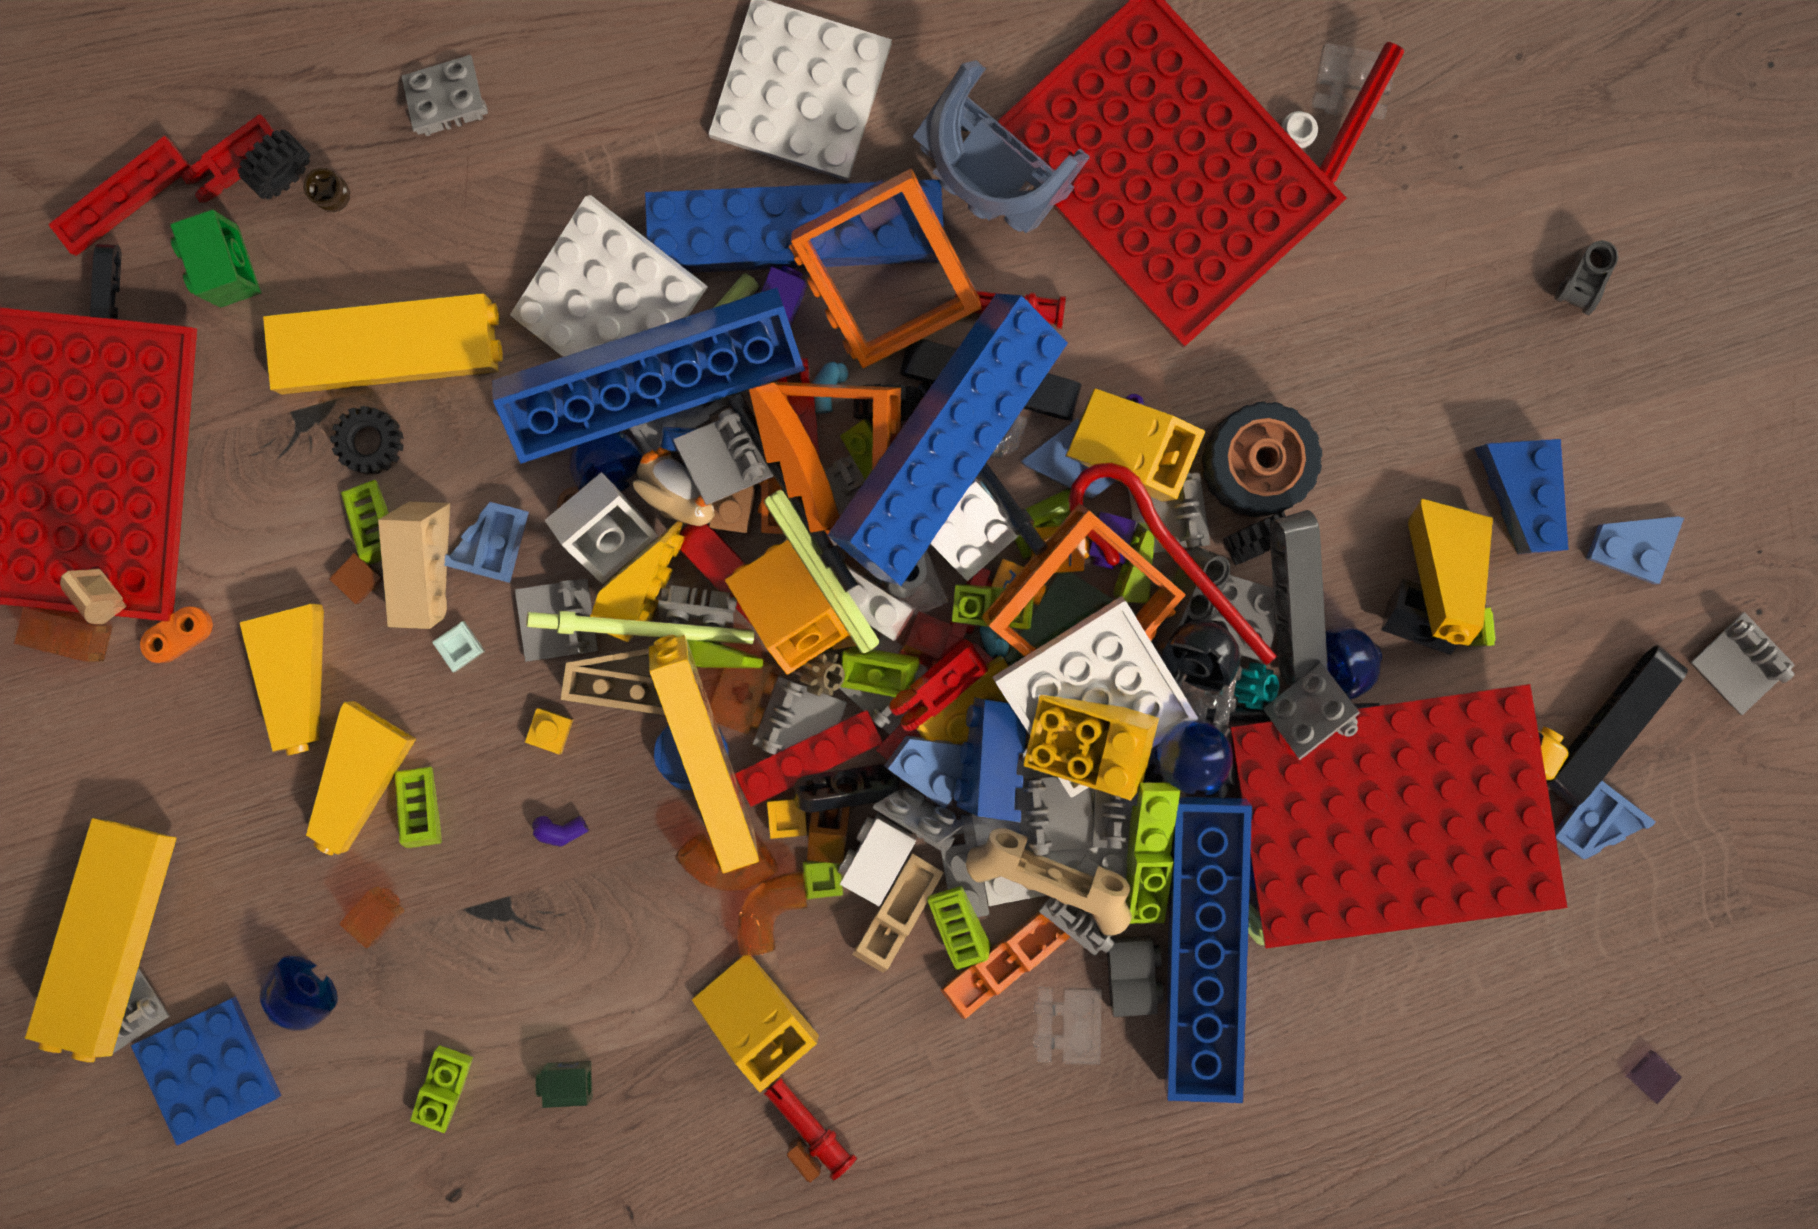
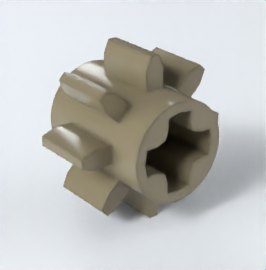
[799,650,845,696]

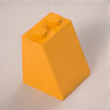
[725,540,849,675]

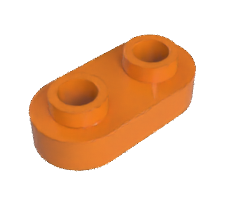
[140,606,213,663]

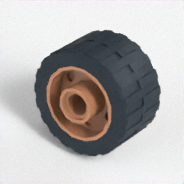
[1202,401,1323,517]

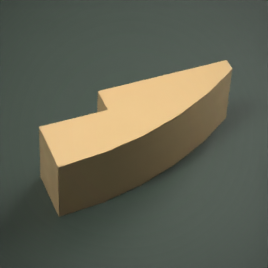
[60,569,126,624]
[852,853,944,973]

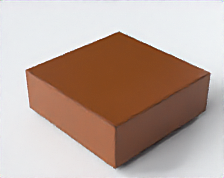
[329,553,383,604]
[787,1137,822,1183]

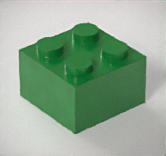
[170,210,262,308]

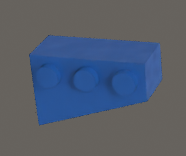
[1474,439,1569,554]
[954,697,1026,822]

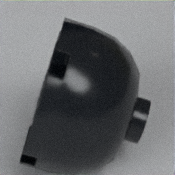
[1162,620,1240,692]

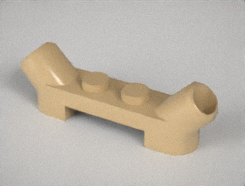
[966,828,1132,936]

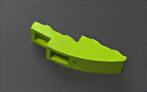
[1126,782,1180,924]

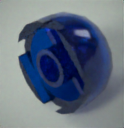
[569,431,643,492]
[1325,626,1382,700]
[1154,720,1233,795]
[259,956,338,1031]

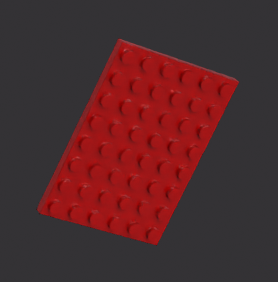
[997,0,1347,348]
[0,308,197,621]
[1230,684,1568,948]

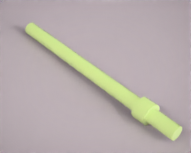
[526,610,754,645]

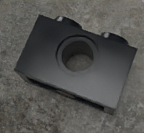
[1381,579,1459,655]

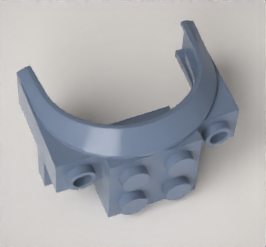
[913,60,1090,233]

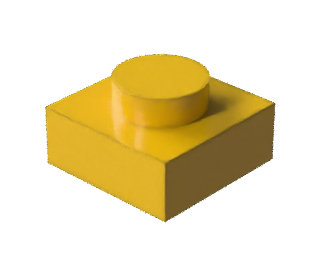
[525,707,574,754]
[767,799,808,839]

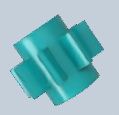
[1233,662,1279,710]

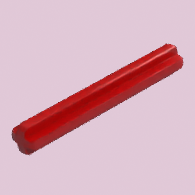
[1320,42,1404,183]

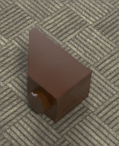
[807,783,853,864]

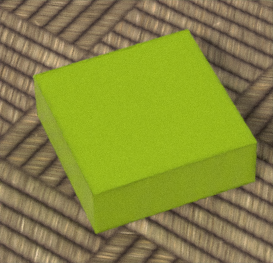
[803,861,844,899]

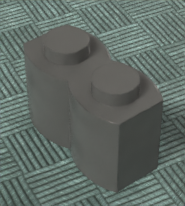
[1107,936,1164,1017]

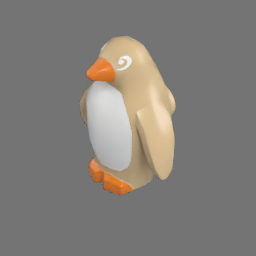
[633,447,715,526]

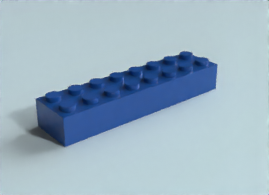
[645,179,943,273]
[492,287,805,464]
[827,293,1068,586]
[1164,797,1252,1103]

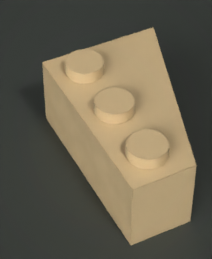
[378,501,450,629]
[561,648,665,715]

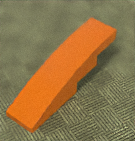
[749,382,840,533]
[940,912,1070,1019]

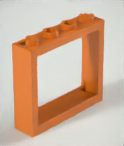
[789,168,981,368]
[758,382,901,538]
[981,503,1186,656]

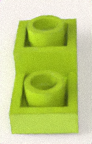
[952,584,1034,630]
[410,1045,473,1133]

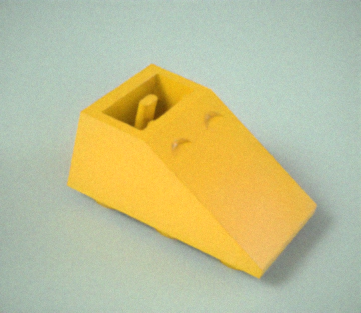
[1065,388,1205,502]
[590,521,684,643]
[1023,695,1159,800]
[692,952,819,1092]

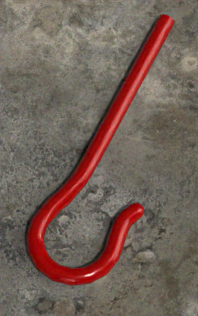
[1068,462,1277,666]

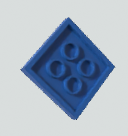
[131,996,282,1145]

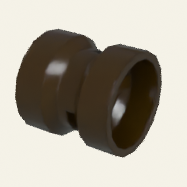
[303,168,350,212]

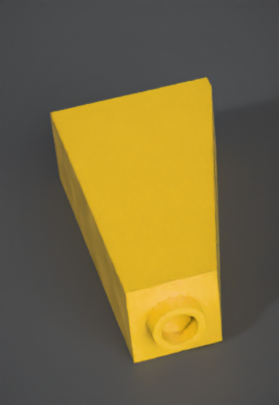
[1408,499,1493,646]
[240,604,324,756]
[306,701,416,855]

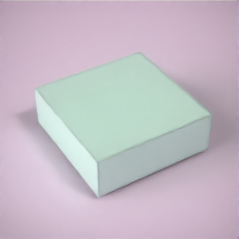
[432,621,485,672]

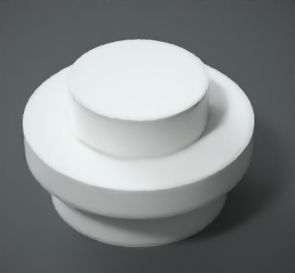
[1281,111,1318,149]

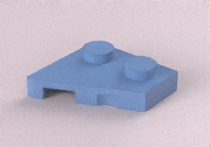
[1021,418,1117,500]
[444,502,529,583]
[1586,516,1684,585]
[884,736,963,808]
[1555,781,1656,860]

